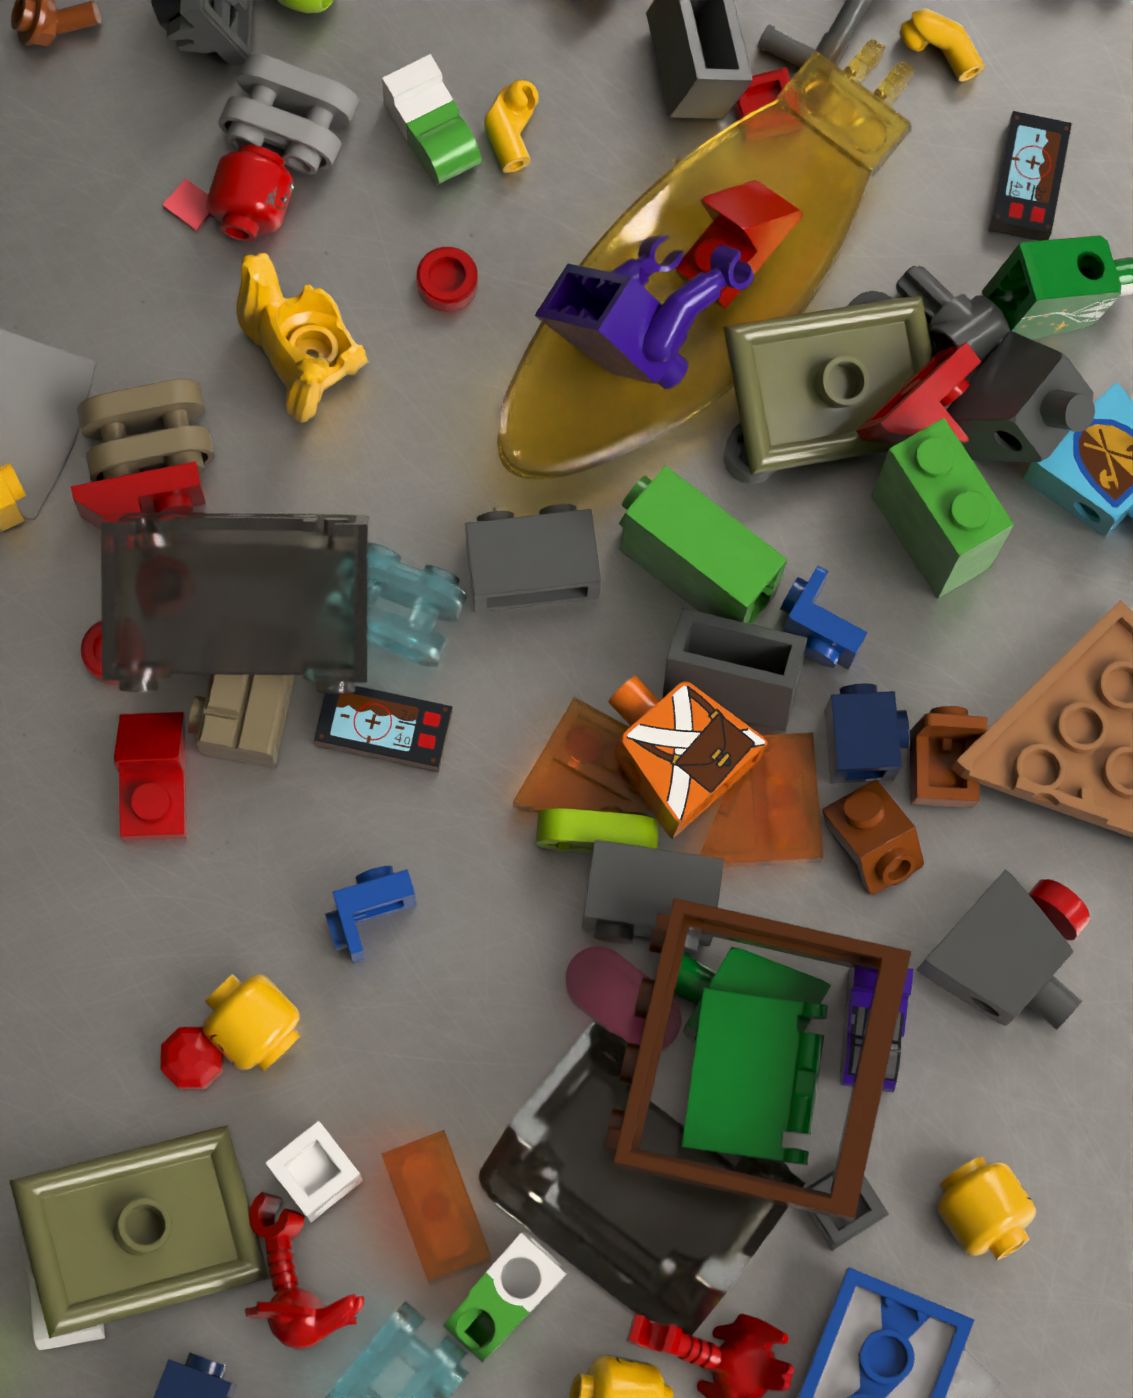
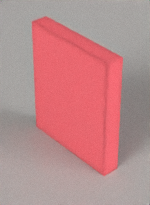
[162,178,211,231]

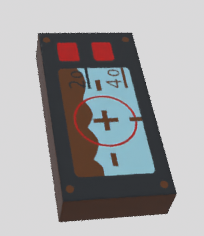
[988,111,1072,240]
[314,680,453,772]

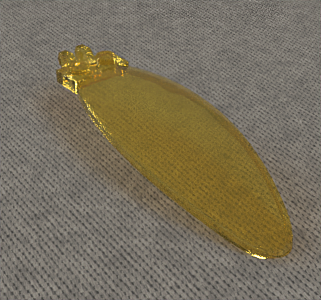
[497,39,915,479]

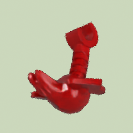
[245,1192,364,1350]
[626,1314,795,1398]

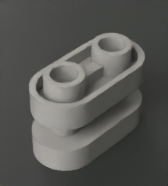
[218,54,359,175]

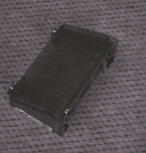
[101,512,370,694]
[478,1021,806,1335]

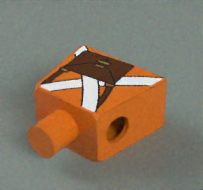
[608,676,768,839]

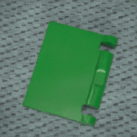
[682,988,828,1165]

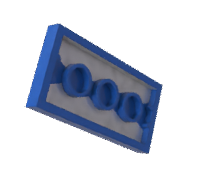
[797,1267,975,1398]

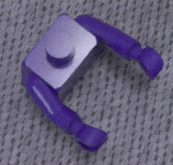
[534,235,754,389]

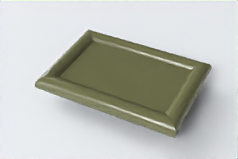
[723,295,933,475]
[9,1125,269,1338]

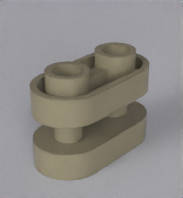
[77,379,215,482]

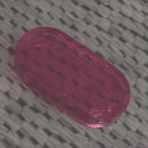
[565,946,682,1052]

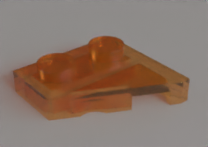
[513,697,654,818]
[700,732,824,868]

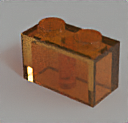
[381,1130,491,1286]

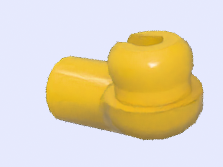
[899,9,985,82]
[484,79,539,173]

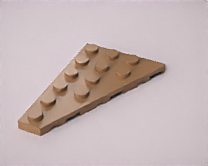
[951,600,1133,838]

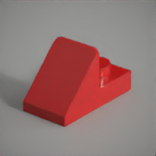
[675,180,804,309]
[856,342,982,444]
[70,461,206,562]
[114,712,187,842]

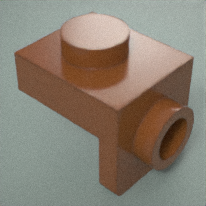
[910,706,988,808]
[822,779,924,895]

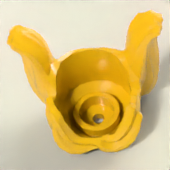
[236,253,369,423]

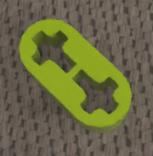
[535,808,660,854]

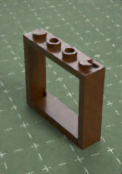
[604,898,911,1222]

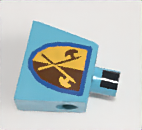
[1023,382,1133,536]

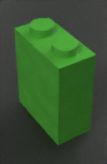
[871,418,1014,599]
[619,465,787,624]

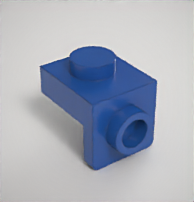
[780,566,868,670]
[325,866,417,963]

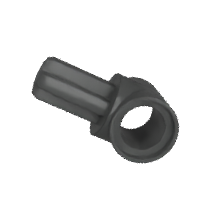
[896,265,1010,360]

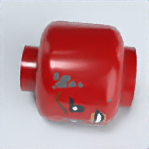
[206,145,294,242]

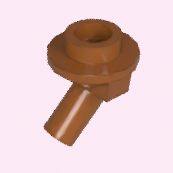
[11,0,101,47]

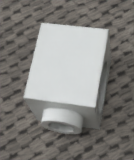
[266,1121,363,1222]

